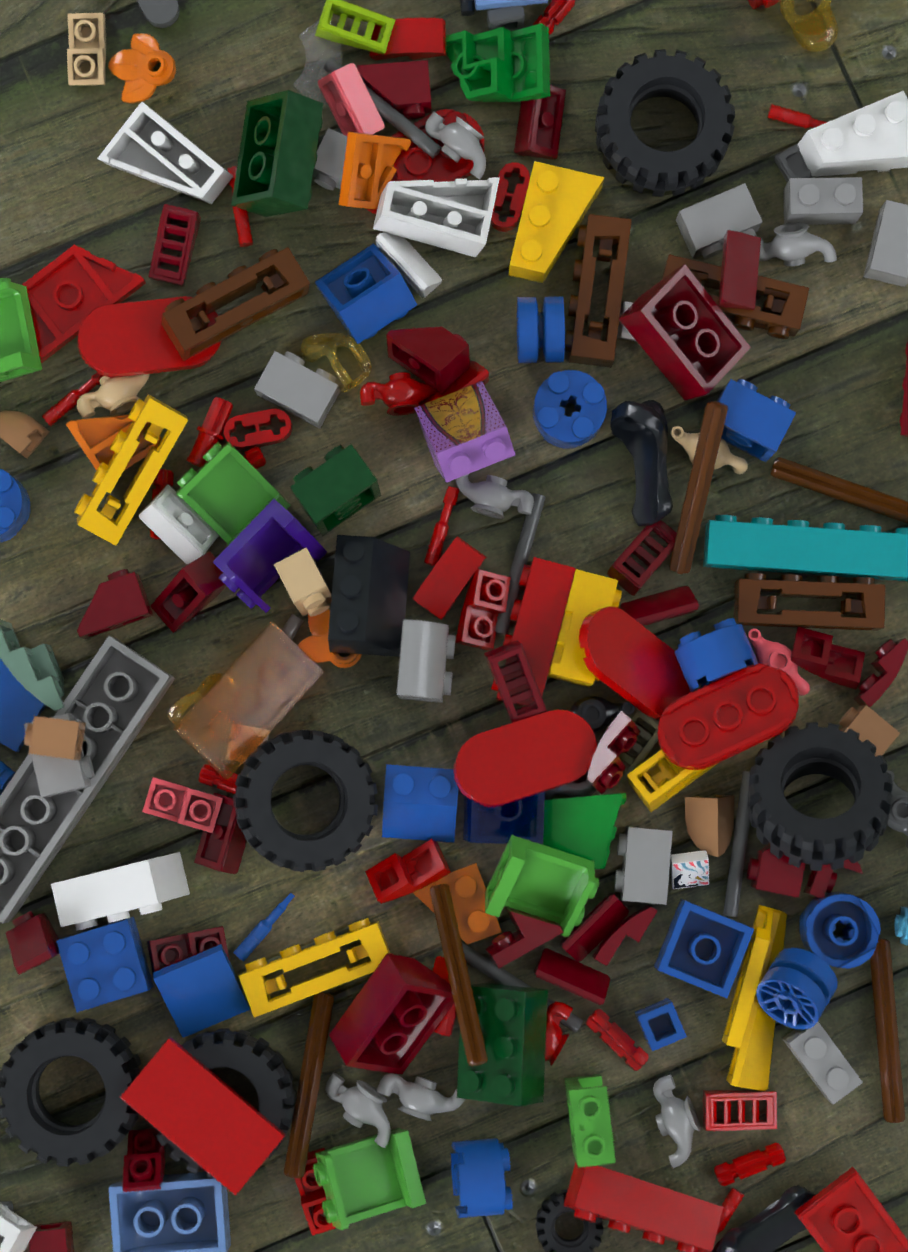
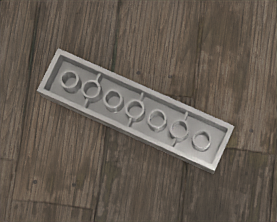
[0,636,175,924]

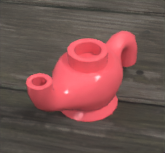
[748,628,810,696]

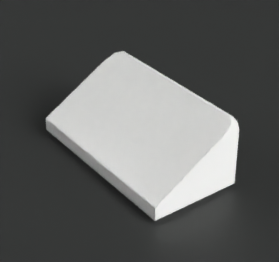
[376,232,442,298]
[139,485,219,565]

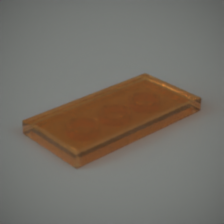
[173,622,324,779]

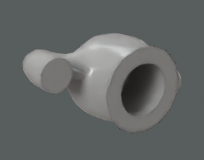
[425,111,486,180]
[759,222,837,266]
[456,474,534,519]
[325,1072,391,1148]
[376,1073,466,1121]
[653,1074,701,1168]

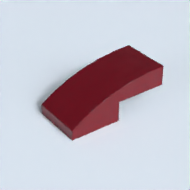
[791,627,865,690]
[592,905,657,966]

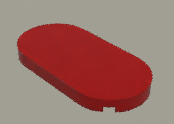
[365,109,484,214]
[78,296,221,377]
[579,607,690,719]
[657,664,799,770]
[454,710,597,807]

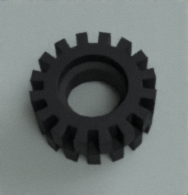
[536,1189,604,1252]

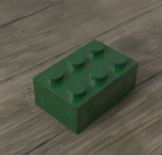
[231,90,324,217]
[290,444,381,536]
[457,983,548,1106]

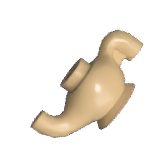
[77,374,150,419]
[671,426,748,474]

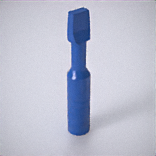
[233,893,295,962]

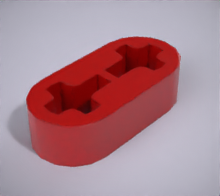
[490,162,530,232]
[224,409,292,450]

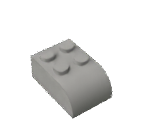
[397,619,456,703]

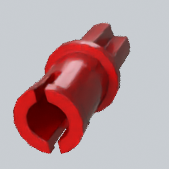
[186,397,233,467]

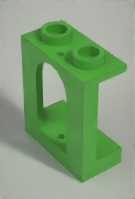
[564,1074,616,1167]

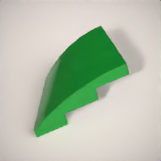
[446,23,550,102]
[514,793,627,869]

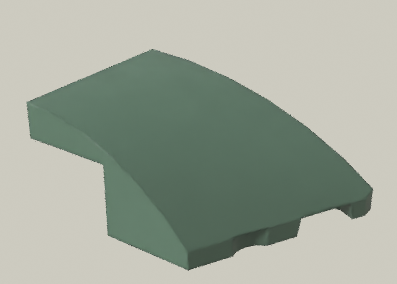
[0,619,64,711]

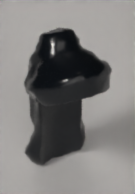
[610,400,673,526]
[712,1185,816,1252]

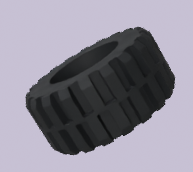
[595,49,735,197]
[748,722,893,871]
[233,730,378,872]
[0,1017,142,1167]
[152,1028,296,1178]

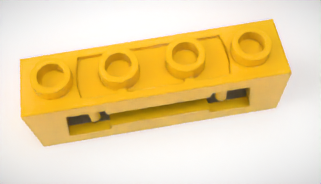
[74,394,188,546]
[627,750,718,812]
[239,918,391,1018]

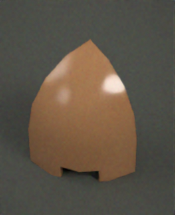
[0,410,50,459]
[685,795,734,857]

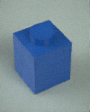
[634,998,687,1051]

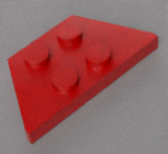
[22,245,146,363]

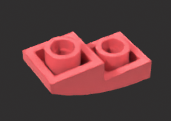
[142,777,223,833]

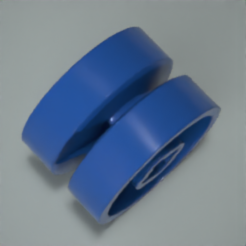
[517,296,565,363]
[756,948,838,1030]

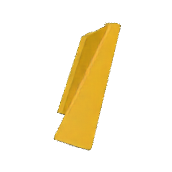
[722,905,787,1091]

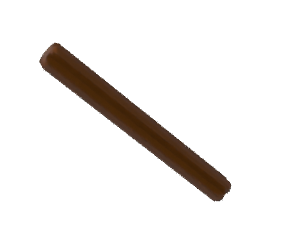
[669,401,728,574]
[771,457,908,524]
[430,884,488,1066]
[870,938,905,1123]
[284,992,334,1178]

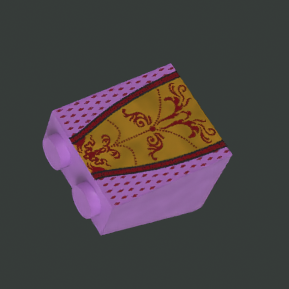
[414,381,515,483]

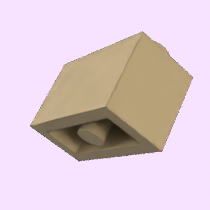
[274,547,332,617]

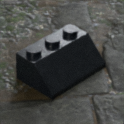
[328,535,410,657]

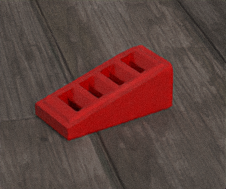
[703,1090,777,1131]

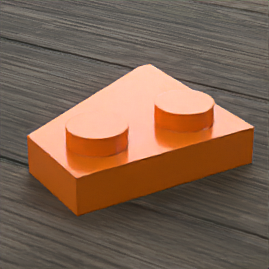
[339,131,411,209]
[66,414,162,471]
[413,863,502,945]

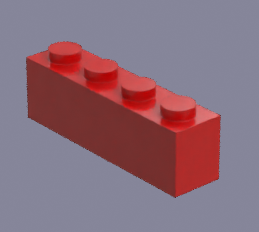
[491,557,576,707]
[563,1162,723,1252]

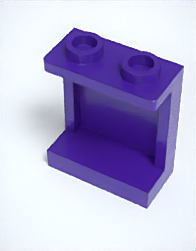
[213,499,327,613]

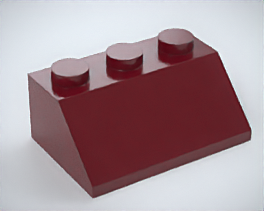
[619,264,751,401]
[329,953,454,1075]

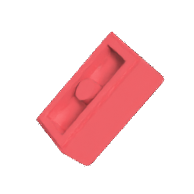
[317,63,385,137]

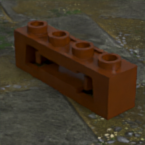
[565,214,632,368]
[162,247,310,361]
[661,254,810,339]
[734,573,885,631]

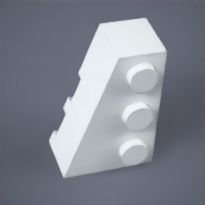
[797,90,908,177]
[97,101,233,204]
[373,177,500,257]
[51,852,190,931]

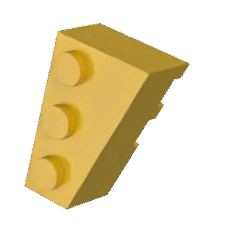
[508,161,605,283]
[548,569,622,688]

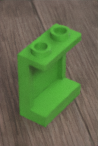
[0,278,42,382]
[176,441,290,545]
[485,835,599,938]
[313,1128,426,1230]

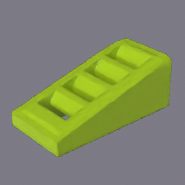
[315,0,395,55]

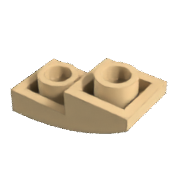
[67,13,106,86]

